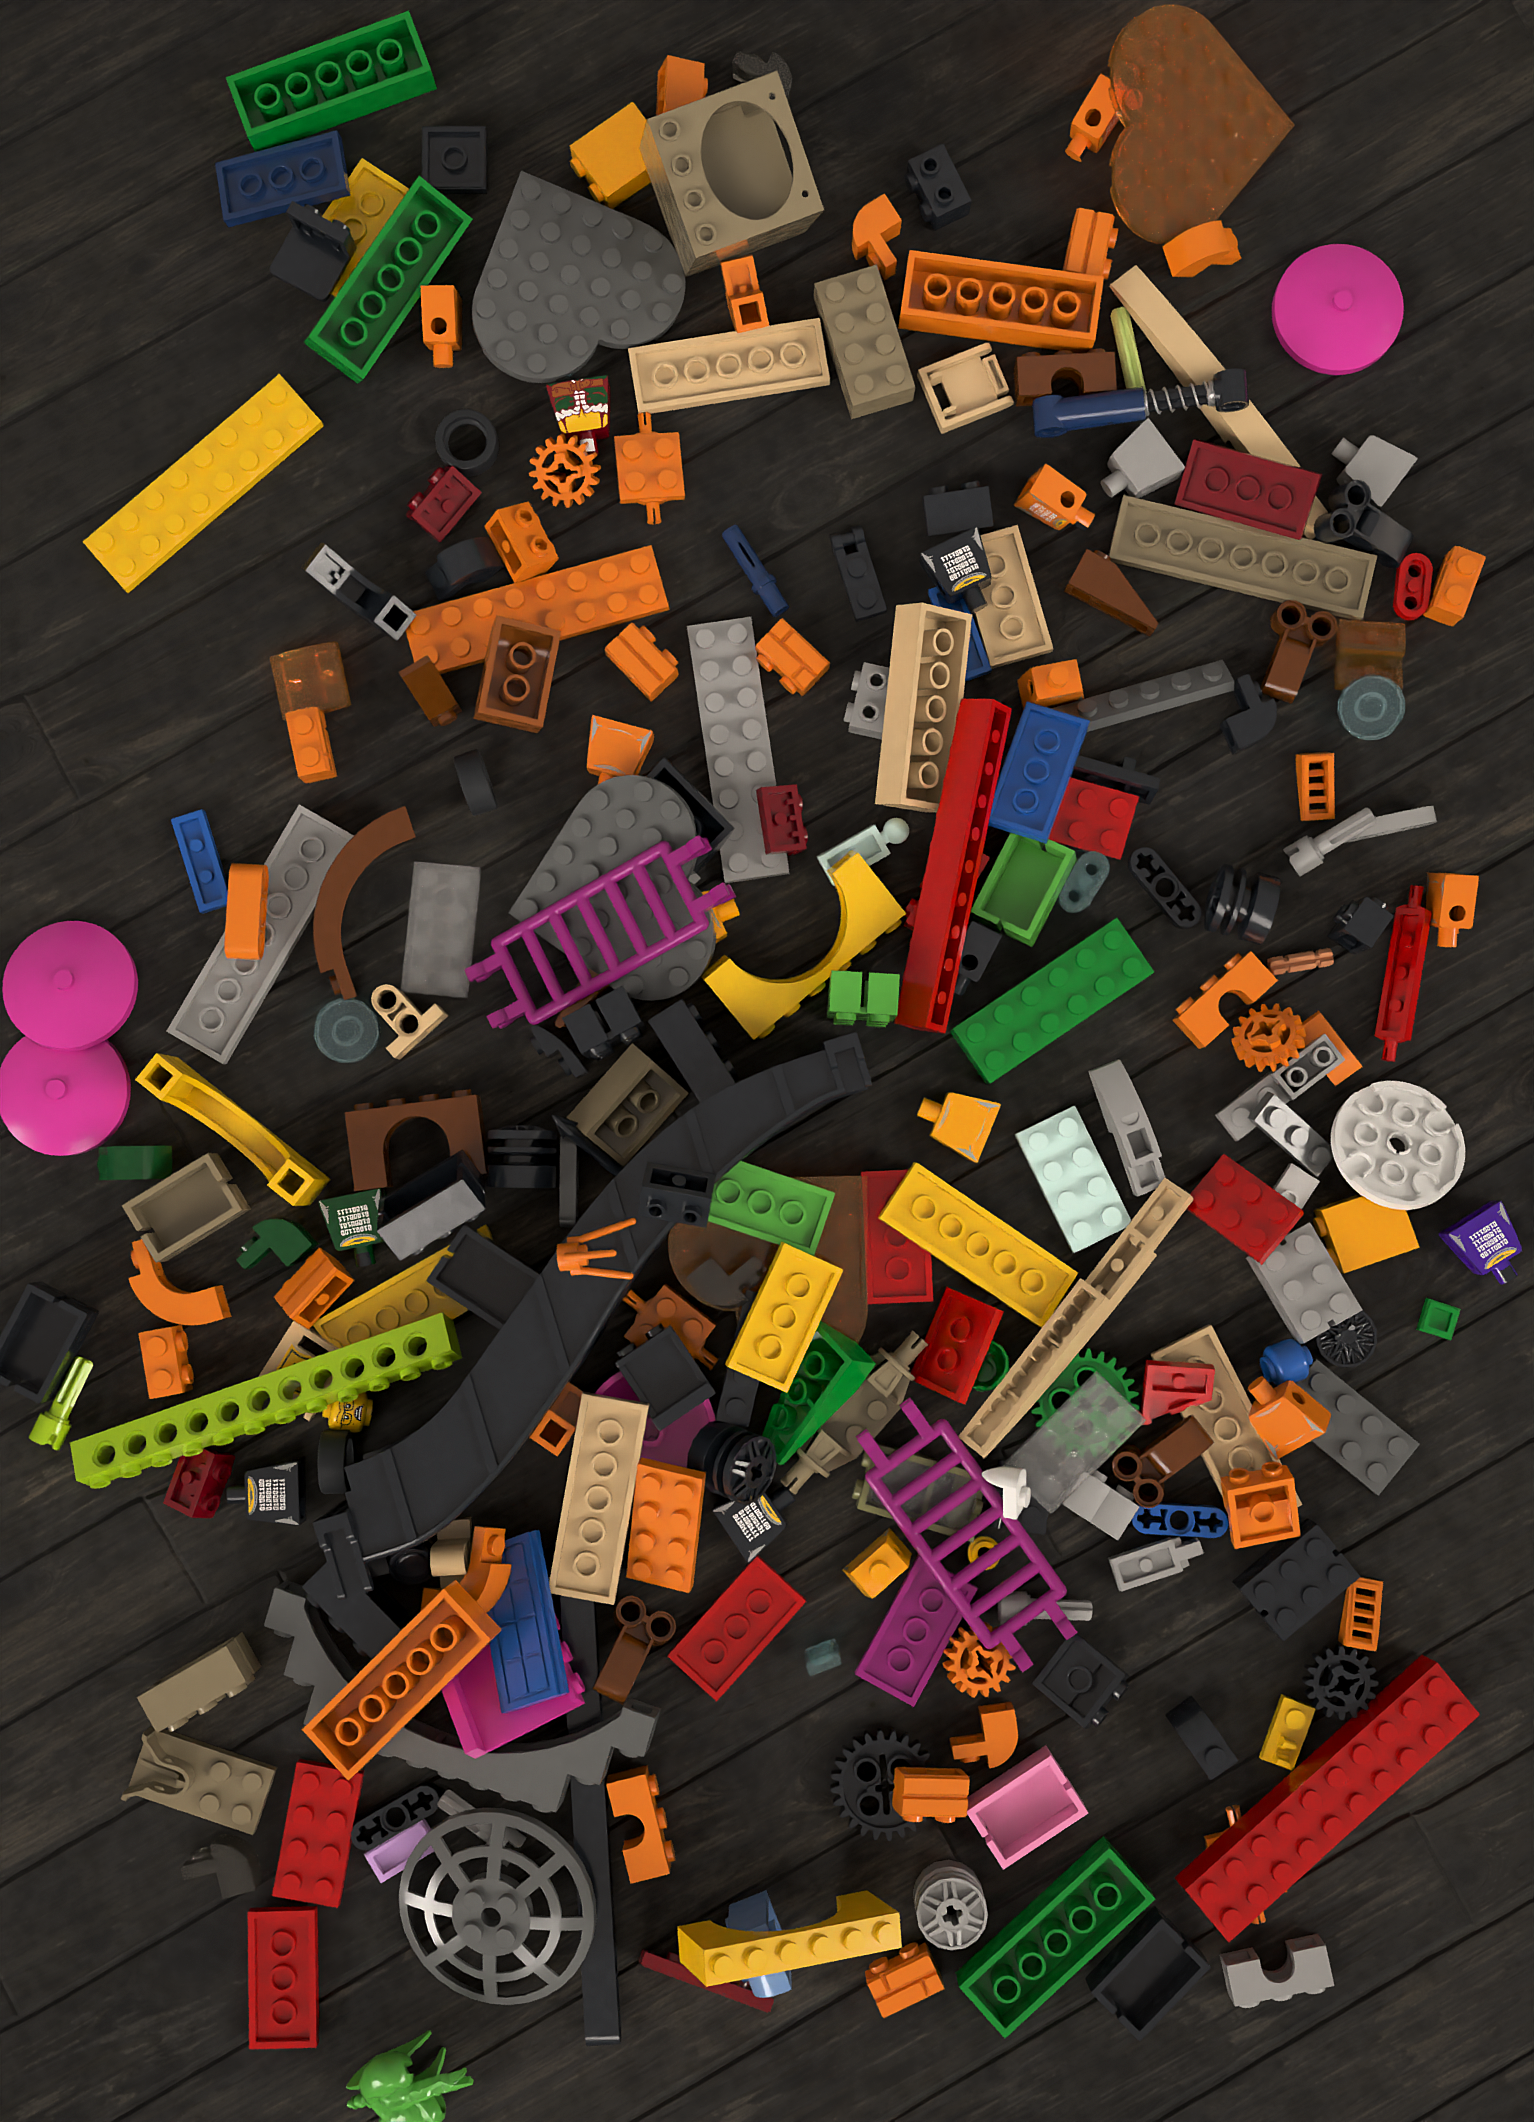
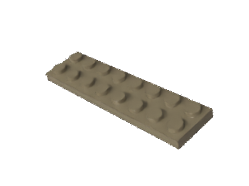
[1108,495,1377,621]

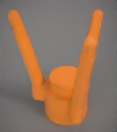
[557,1218,636,1279]

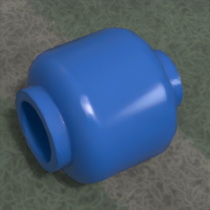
[1259,1339,1313,1386]

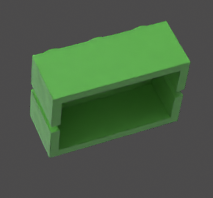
[971,833,1076,947]
[827,970,900,1027]

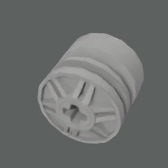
[913,1860,988,1950]

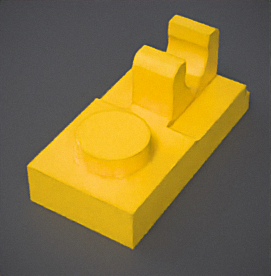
[1259,1694,1316,1771]

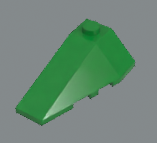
[762,1320,876,1465]

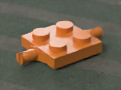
[614,412,685,525]
[622,1283,719,1370]

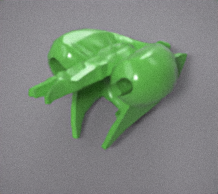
[346,2030,474,2122]

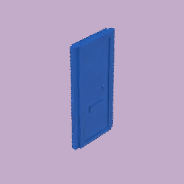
[487,1530,569,1714]

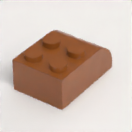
[473,616,561,733]

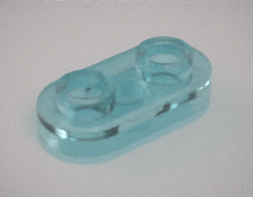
[1058,851,1110,913]

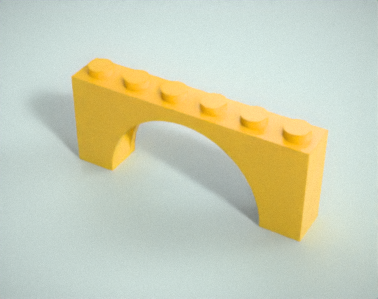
[701,850,906,1040]
[135,1053,331,1206]
[677,1891,902,1987]

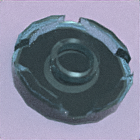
[1338,674,1405,740]
[314,998,380,1063]

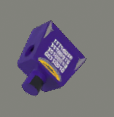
[1438,1201,1522,1285]

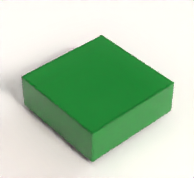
[1416,1298,1461,1340]

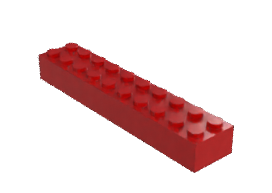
[1174,1655,1480,1942]

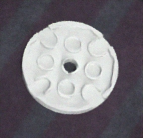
[1331,1081,1465,1210]

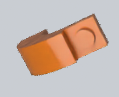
[128,1239,232,1325]
[420,1526,512,1613]

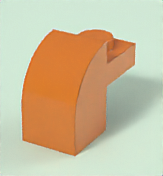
[852,193,902,281]
[1162,221,1241,277]
[720,254,769,333]
[529,1382,583,1457]
[949,1702,1018,1768]

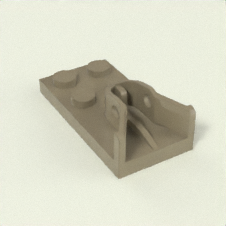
[121,1725,277,1835]

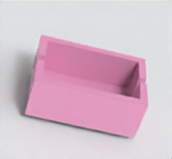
[967,1745,1088,1870]

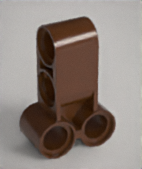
[1261,600,1337,704]
[1112,1414,1214,1508]
[592,1596,676,1705]

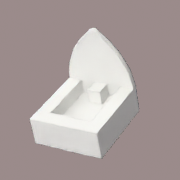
[982,1466,1031,1520]

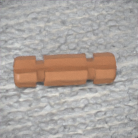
[1268,948,1334,975]

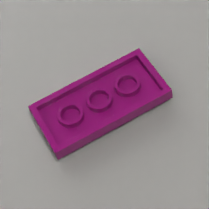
[855,1554,978,1707]

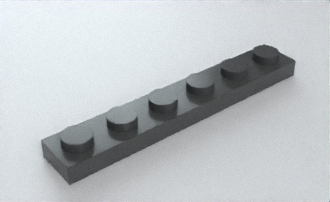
[1050,660,1234,732]

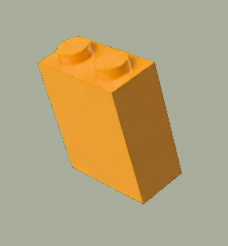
[569,102,651,209]
[1313,1194,1419,1273]

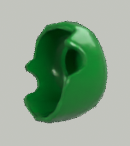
[972,1341,1010,1392]

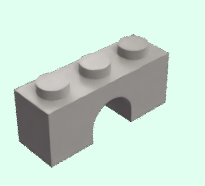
[1220,1934,1334,2008]

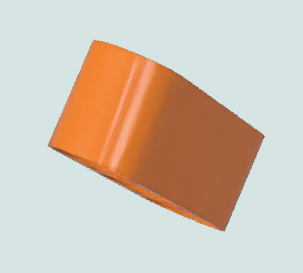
[224,863,269,960]

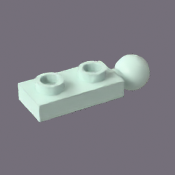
[816,818,909,886]

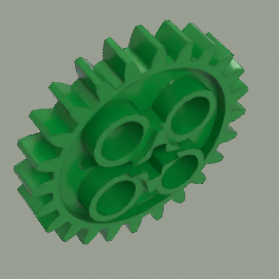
[1031,1347,1139,1457]

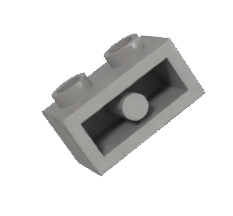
[844,662,889,740]

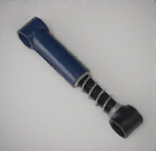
[1032,368,1249,438]

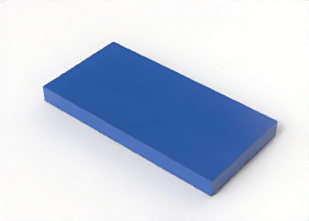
[988,702,1090,844]

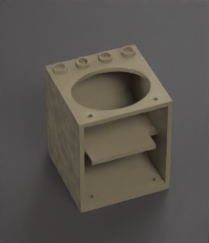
[639,71,824,277]

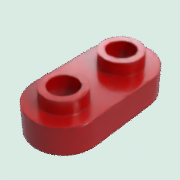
[1393,553,1433,620]

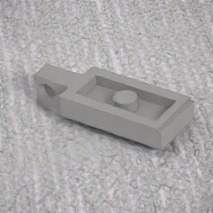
[1108,1536,1204,1591]

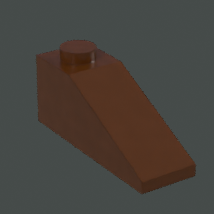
[1064,549,1158,637]
[399,655,462,727]

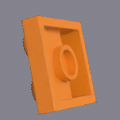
[1220,1462,1301,1549]

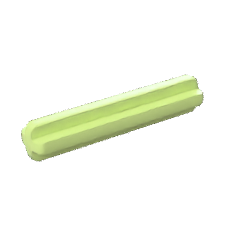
[1110,307,1147,393]

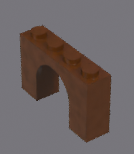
[345,1089,489,1191]

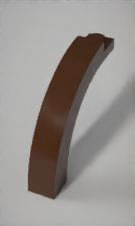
[313,806,416,1000]

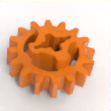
[529,434,601,508]
[1231,1003,1306,1072]
[943,1622,1016,1698]

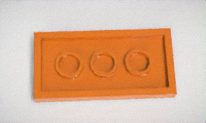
[626,1457,706,1593]

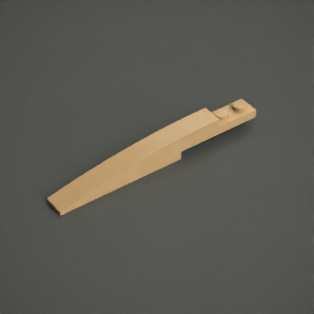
[1109,265,1335,540]
[959,1178,1194,1458]

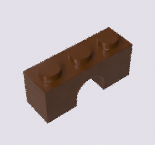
[1013,349,1117,406]

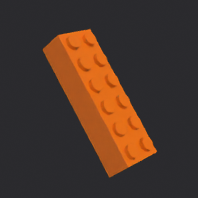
[898,250,1104,353]
[302,1580,502,1781]

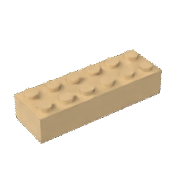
[875,602,972,812]

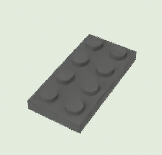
[1296,1358,1420,1496]

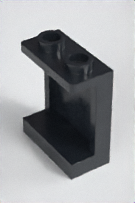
[615,1323,716,1431]

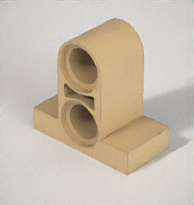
[371,984,448,1060]
[430,1517,473,1588]

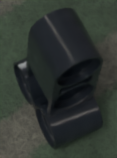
[1314,480,1414,568]

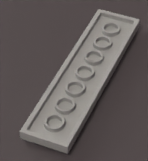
[687,617,789,883]
[166,805,354,1064]

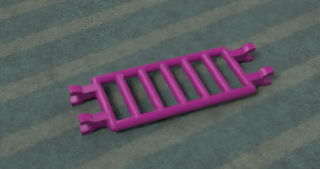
[464,835,736,1029]
[856,1397,1078,1672]

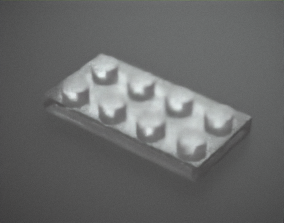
[401,861,481,998]
[1003,1371,1146,1514]

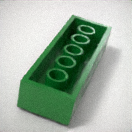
[226,11,437,152]
[303,176,473,384]
[950,918,1154,1085]
[956,1836,1155,2038]

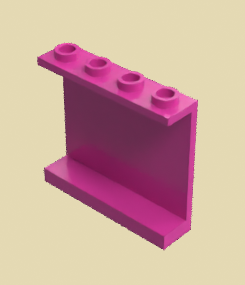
[442,1615,585,1759]

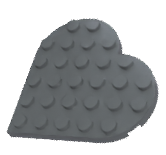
[472,171,685,383]
[509,775,716,1001]

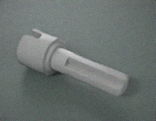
[1283,808,1376,876]
[998,1591,1093,1626]
[437,1789,527,1867]

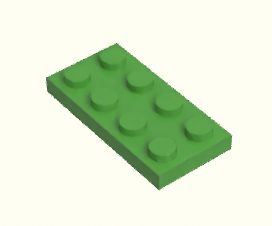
[708,1161,835,1256]

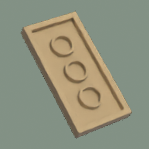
[973,525,1053,669]

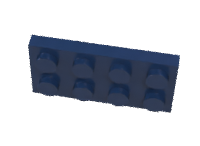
[215,130,351,227]

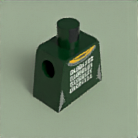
[318,1188,387,1268]

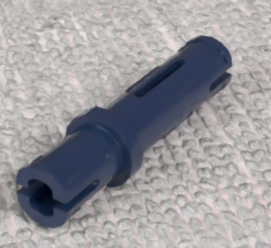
[722,525,789,618]

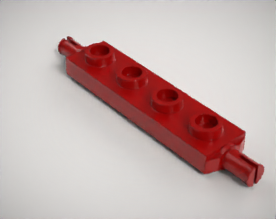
[1375,885,1432,1062]

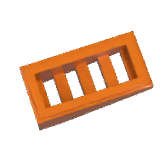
[1296,752,1335,821]
[1338,1577,1383,1651]

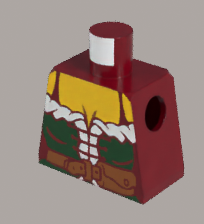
[546,375,610,455]

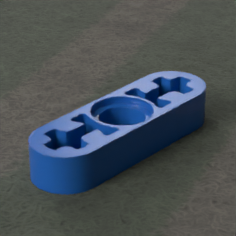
[1130,1502,1228,1538]

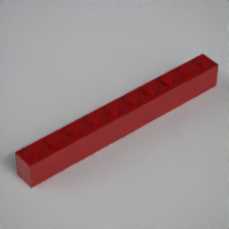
[894,699,1012,1034]

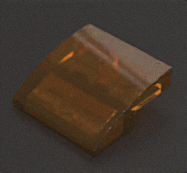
[1334,619,1406,694]
[270,641,351,721]

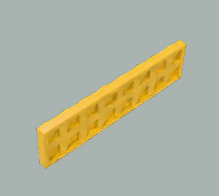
[83,374,324,593]

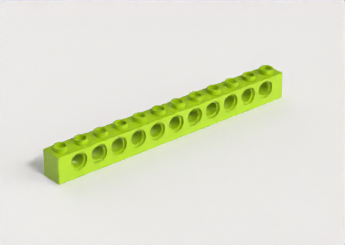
[70,1312,462,1489]

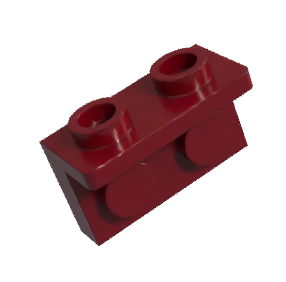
[405,465,482,542]
[756,784,808,855]
[163,1447,235,1518]

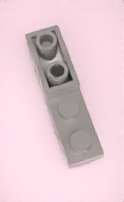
[1215,1034,1345,1141]
[1088,1059,1165,1196]

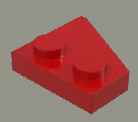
[1140,1360,1215,1425]

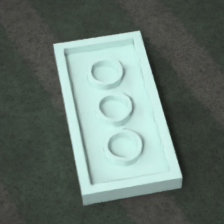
[1014,1106,1131,1253]

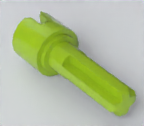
[29,1356,93,1450]

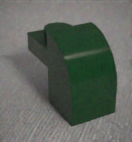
[97,1146,172,1180]
[236,1218,319,1270]

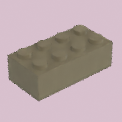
[814,265,915,419]

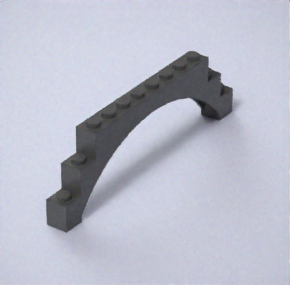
[264,1580,661,1813]

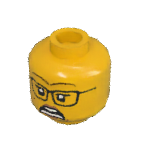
[322,1392,373,1433]

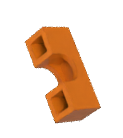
[1173,951,1278,1049]
[606,1765,675,1884]

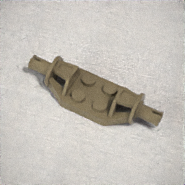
[780,1330,928,1494]

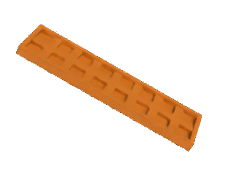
[405,545,669,674]

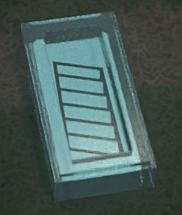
[805,1638,842,1676]

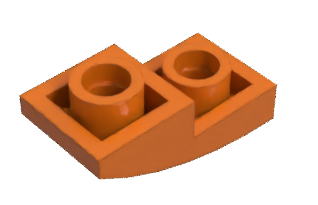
[1302,1011,1362,1086]

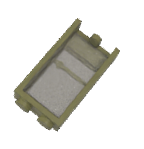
[852,1440,983,1542]

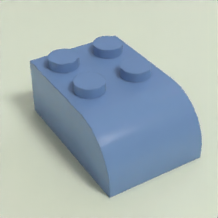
[725,1890,792,1998]

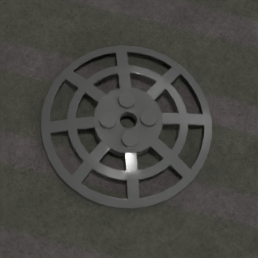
[399,1808,597,2005]

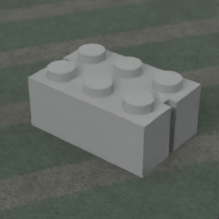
[1246,1222,1362,1344]

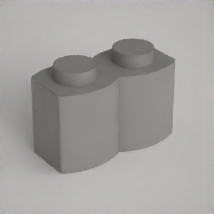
[1059,1466,1140,1540]

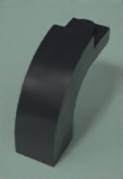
[301,542,417,641]

